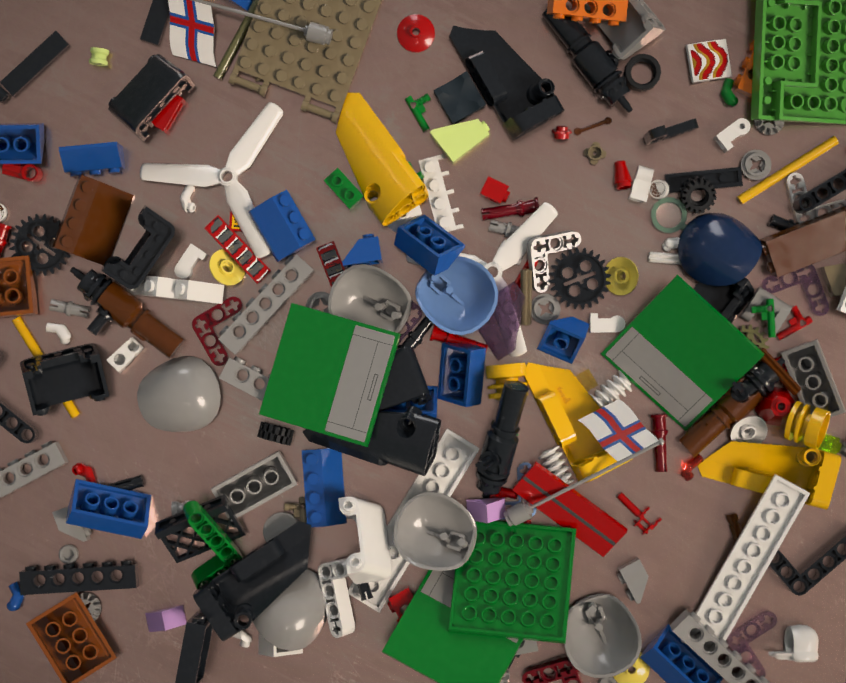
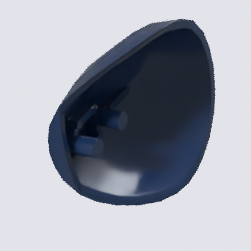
[678,213,762,286]

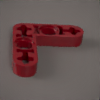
[192,297,243,366]
[522,657,583,683]

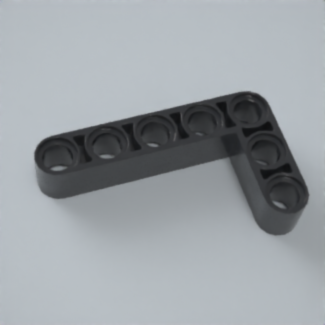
[793,169,846,214]
[0,350,39,443]
[769,531,846,596]

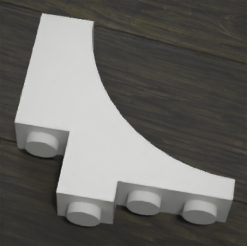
[126,276,224,304]

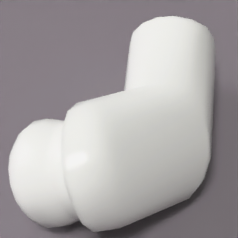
[180,185,196,213]
[46,323,71,345]

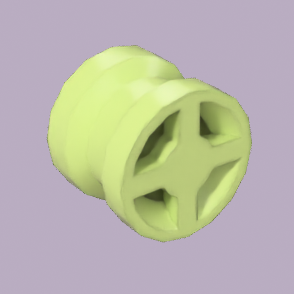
[88,47,110,66]

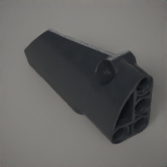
[303,406,441,476]

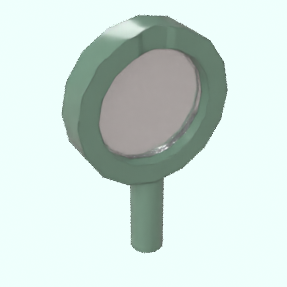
[650,197,687,234]

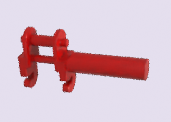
[616,492,662,535]

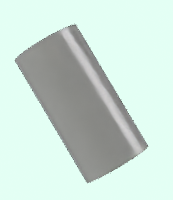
[781,339,846,417]
[211,450,297,521]

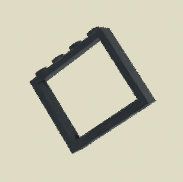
[175,610,213,683]

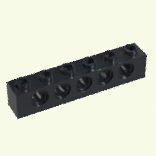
[19,560,139,595]

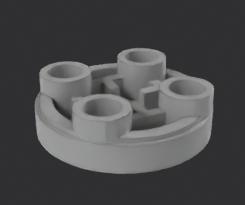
[263,512,299,542]

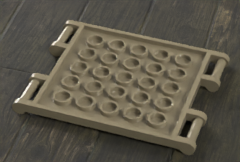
[228,0,382,123]

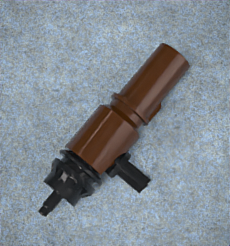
[70,267,184,359]
[678,358,785,458]

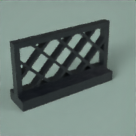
[155,494,246,563]

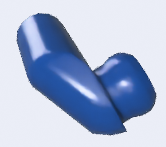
[7,582,24,611]

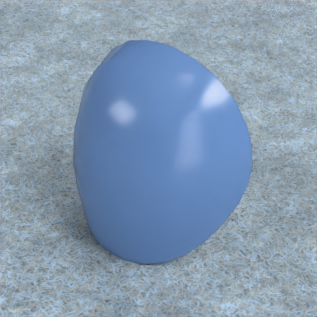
[415,256,498,335]

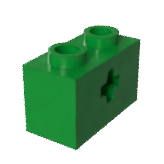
[324,168,364,211]

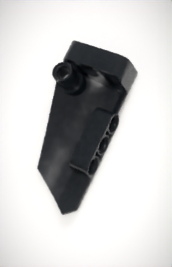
[449,26,565,140]
[193,521,311,642]

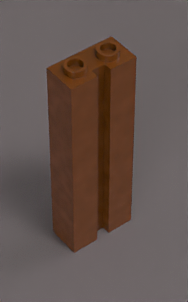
[760,206,846,278]

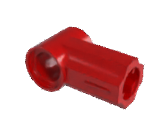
[2,164,43,183]

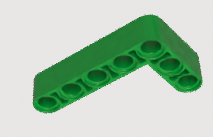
[183,501,243,589]

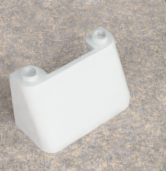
[338,497,392,584]

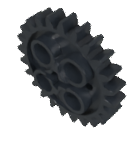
[9,214,71,276]
[549,247,611,310]

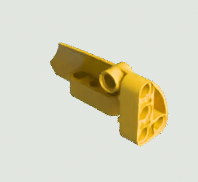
[336,93,429,226]
[524,362,633,483]
[697,441,841,510]

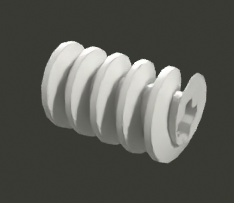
[590,370,632,408]
[538,445,575,484]

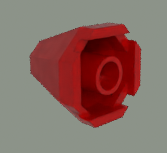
[753,387,795,426]

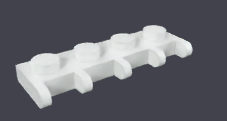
[418,154,464,232]

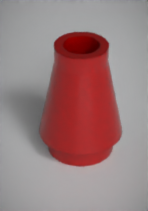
[614,160,633,190]

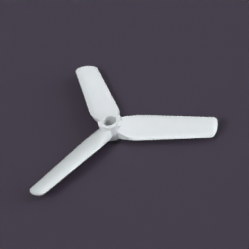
[140,102,284,258]
[406,202,558,357]

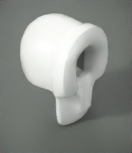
[768,625,819,662]

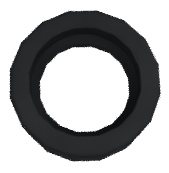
[624,54,661,92]

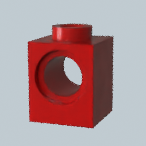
[480,176,510,205]

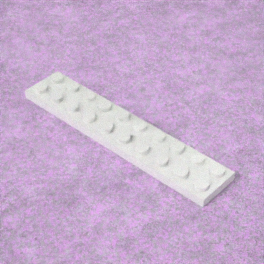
[348,429,480,613]
[681,474,810,647]

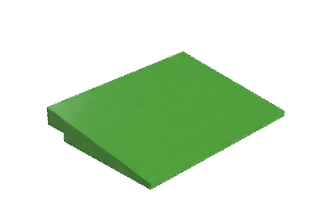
[751,0,846,125]

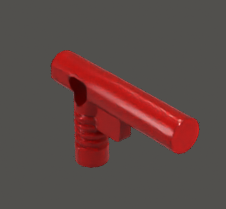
[776,305,813,341]

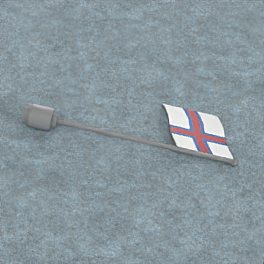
[168,0,333,67]
[504,399,664,526]

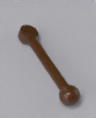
[574,117,612,136]

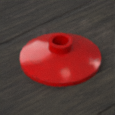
[397,14,435,53]

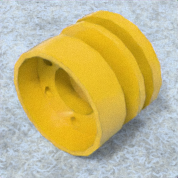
[485,362,528,401]
[784,401,831,449]

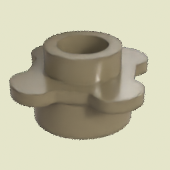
[583,142,606,165]

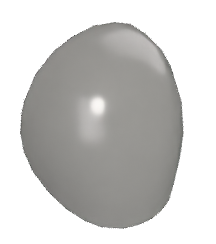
[328,264,412,333]
[137,356,221,432]
[394,492,477,571]
[253,569,327,651]
[564,593,642,678]

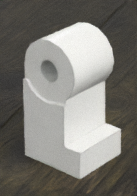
[713,118,751,153]
[628,165,654,204]
[174,244,208,279]
[589,313,626,333]
[107,337,144,374]

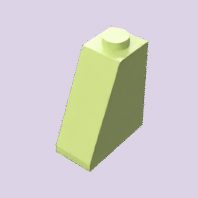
[430,119,490,164]

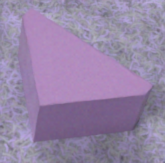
[466,497,506,523]
[145,605,187,632]

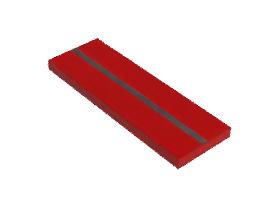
[512,461,628,557]

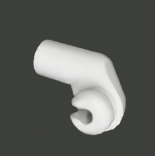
[662,237,680,252]
[232,630,252,648]

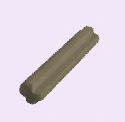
[520,269,532,325]

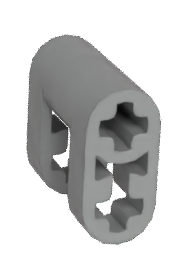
[740,286,792,334]

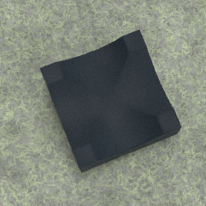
[434,71,486,125]

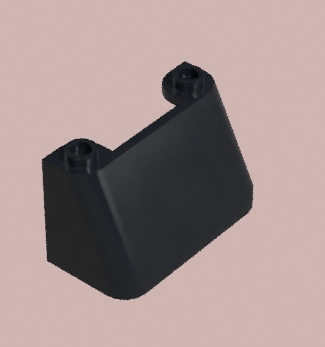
[108,54,195,142]
[101,205,175,289]
[694,278,754,323]
[20,343,109,416]
[379,347,432,411]

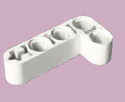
[318,558,355,638]

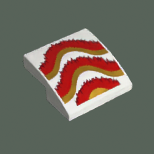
[685,39,732,83]

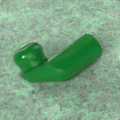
[720,78,738,107]

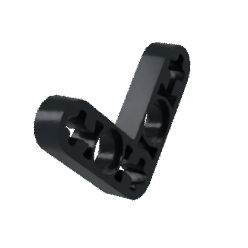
[644,118,699,145]

